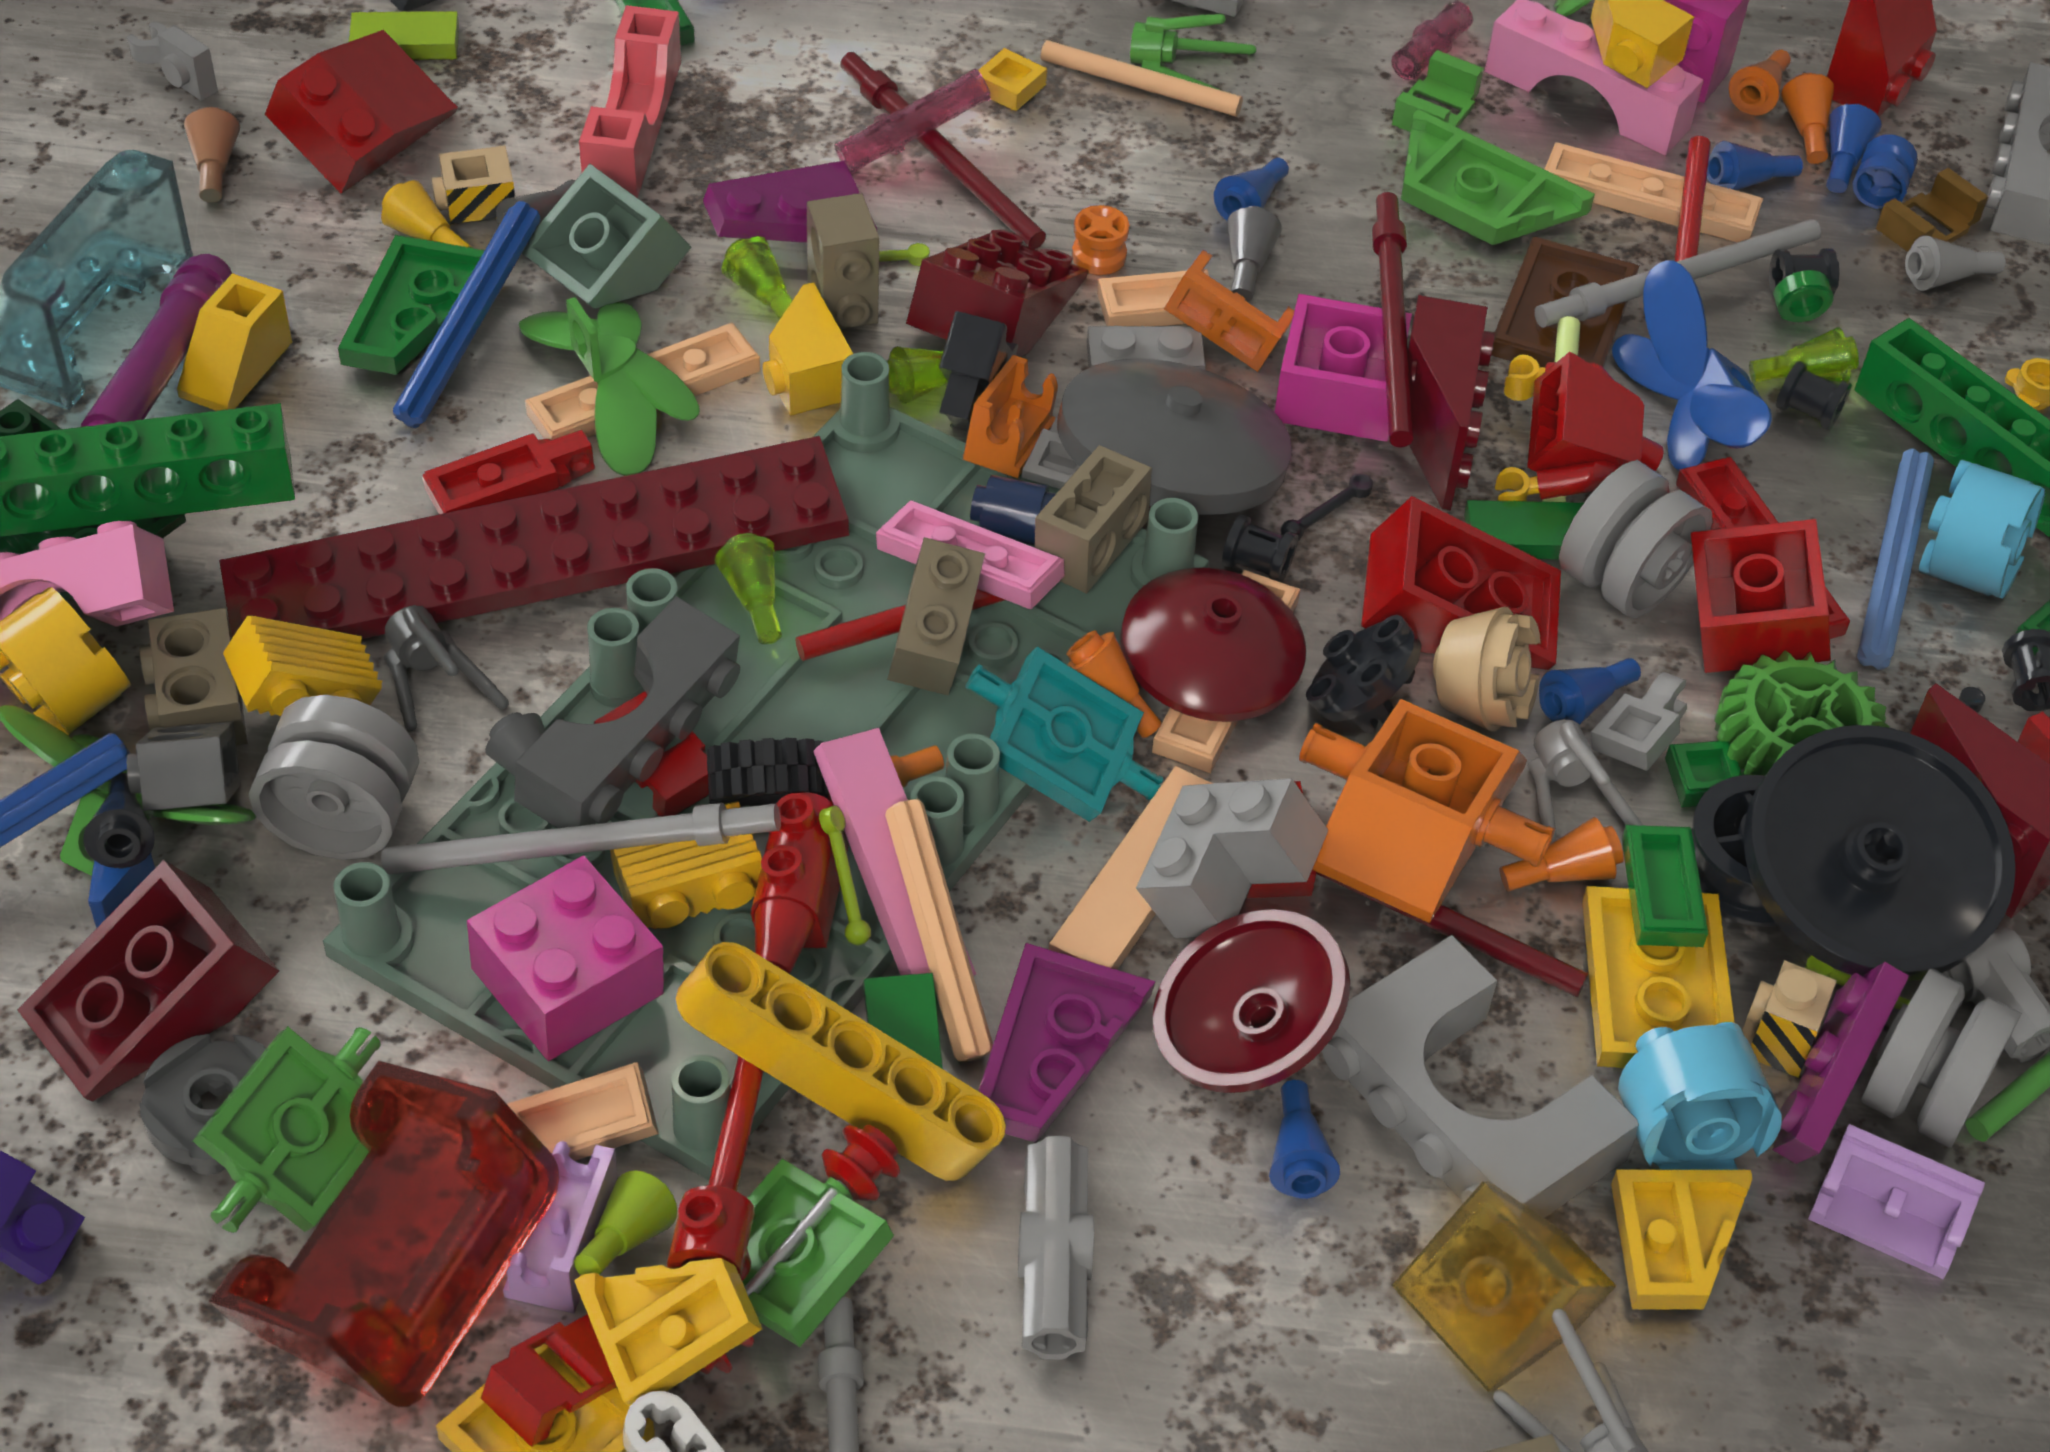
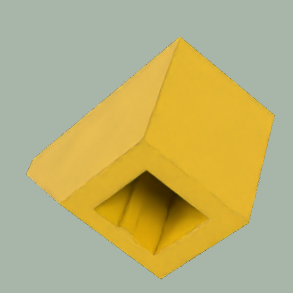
[177,273,292,411]

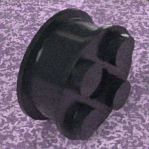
[1691,775,1778,927]

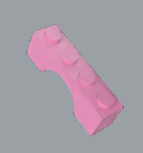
[1485,0,1704,156]
[0,521,174,627]

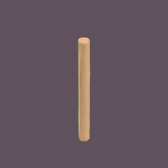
[1040,40,1243,117]

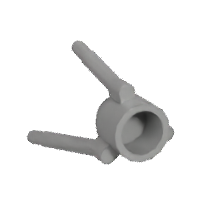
[1527,719,1643,844]
[1494,1309,1648,1452]

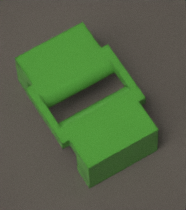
[1392,50,1484,132]

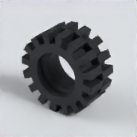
[707,738,829,807]

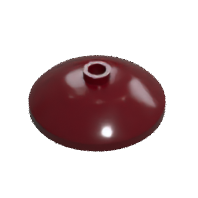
[1120,567,1306,722]
[1153,909,1350,1093]

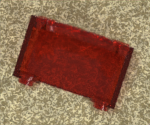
[208,1061,560,1408]

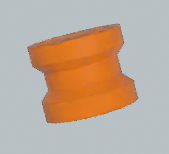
[1072,205,1130,275]

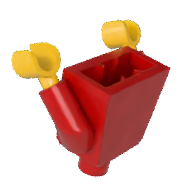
[1495,351,1664,501]

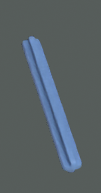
[1857,448,1934,670]

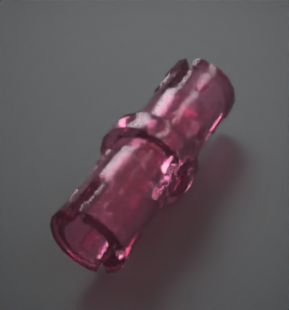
[1391,1,1473,80]

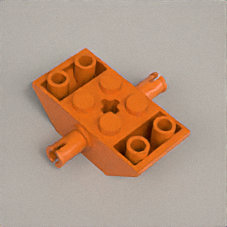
[1299,699,1555,923]

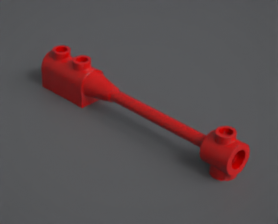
[667,792,849,1281]

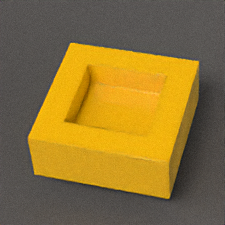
[973,48,1047,111]

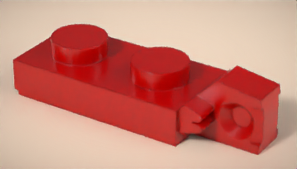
[422,430,595,514]

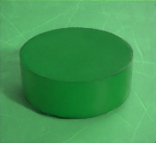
[1773,270,1834,322]

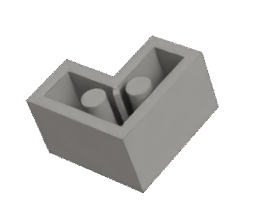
[1136,778,1328,938]

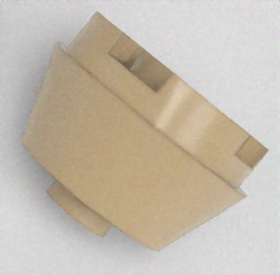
[1433,607,1541,732]

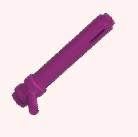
[81,254,232,427]

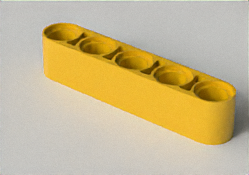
[676,942,1006,1181]

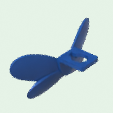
[1612,261,1772,471]

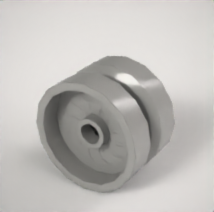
[1559,460,1712,619]
[248,695,420,860]
[1861,968,2022,1149]

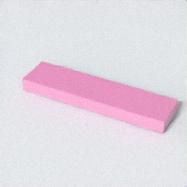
[813,728,976,989]

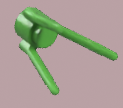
[1130,14,1257,91]

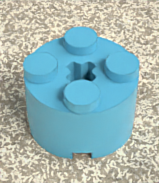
[1919,459,2045,598]
[1618,1022,1782,1170]

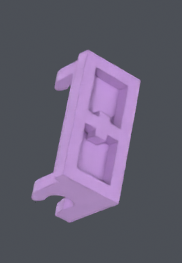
[1808,1124,1985,1279]
[503,1141,618,1313]

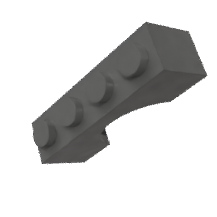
[514,596,740,828]

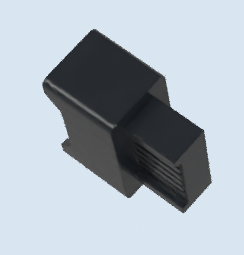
[939,311,1018,432]

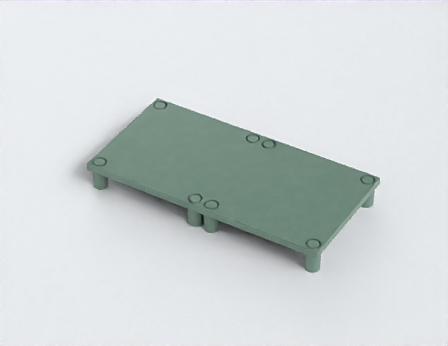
[323,352,1209,1181]

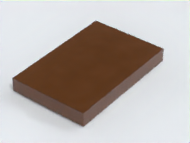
[1491,236,1640,368]

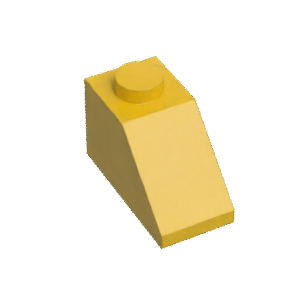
[1591,0,1694,88]
[762,282,853,416]

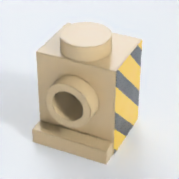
[431,146,515,224]
[1742,960,1837,1077]

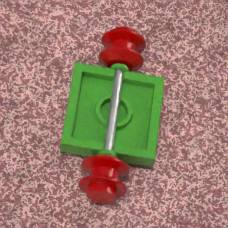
[699,1125,900,1374]

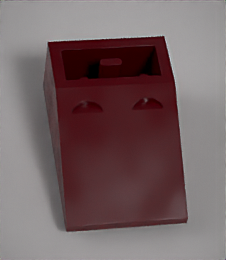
[906,230,1089,357]
[1408,295,1495,511]

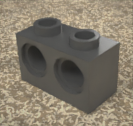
[127,721,241,811]

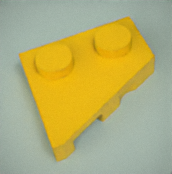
[1611,1169,1753,1310]
[574,1258,763,1406]

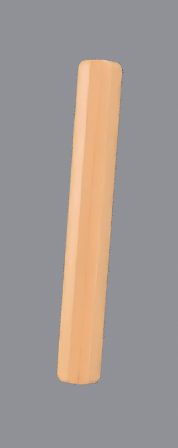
[885,799,993,1062]

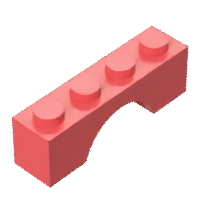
[579,5,681,198]

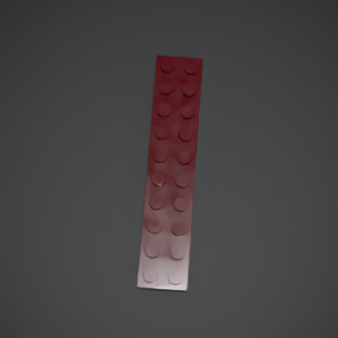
[219,436,850,639]

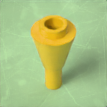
[381,180,473,248]

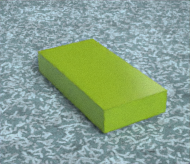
[349,11,459,60]

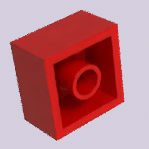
[1691,519,1831,673]

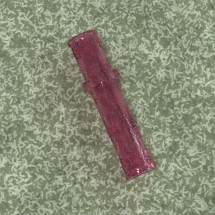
[834,68,991,175]

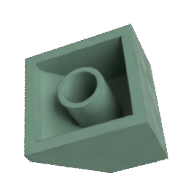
[522,164,692,309]

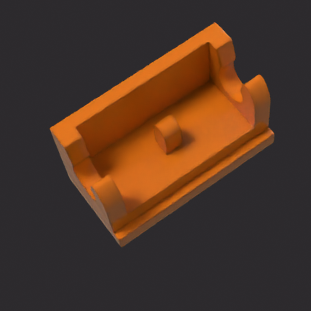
[1164,249,1294,372]
[963,355,1058,478]

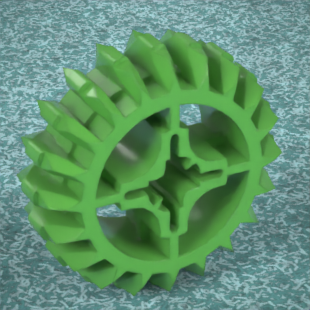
[1714,650,1890,776]

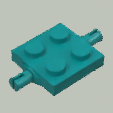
[965,646,1163,822]

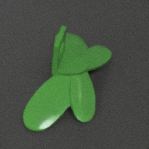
[519,297,700,476]
[0,705,257,876]

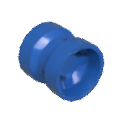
[1853,135,1918,209]

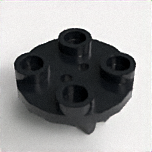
[1306,615,1422,734]

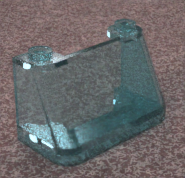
[0,150,193,410]

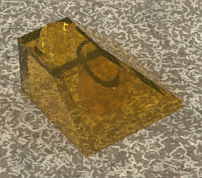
[1391,1181,1617,1392]

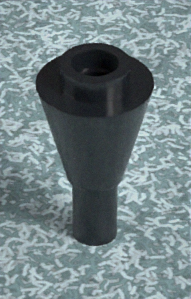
[83,772,155,868]

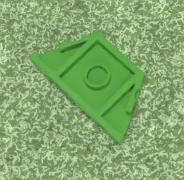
[1401,109,1595,245]

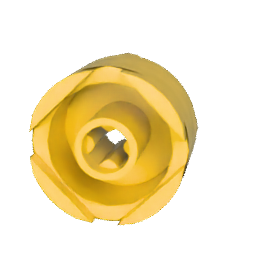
[0,587,131,735]

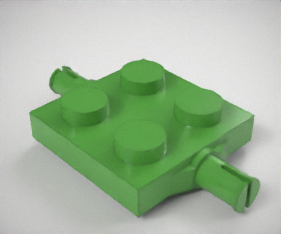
[192,1027,397,1233]

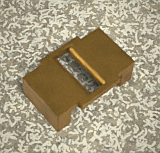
[1876,168,1989,252]

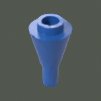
[1826,104,1882,193]
[1707,141,1803,191]
[1214,157,1289,221]
[1539,658,1641,725]
[1269,1080,1340,1199]

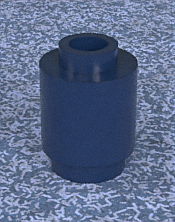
[970,475,1056,545]

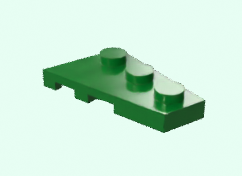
[338,235,485,375]

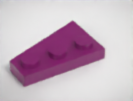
[703,160,878,243]
[979,943,1156,1143]
[1772,962,1909,1164]

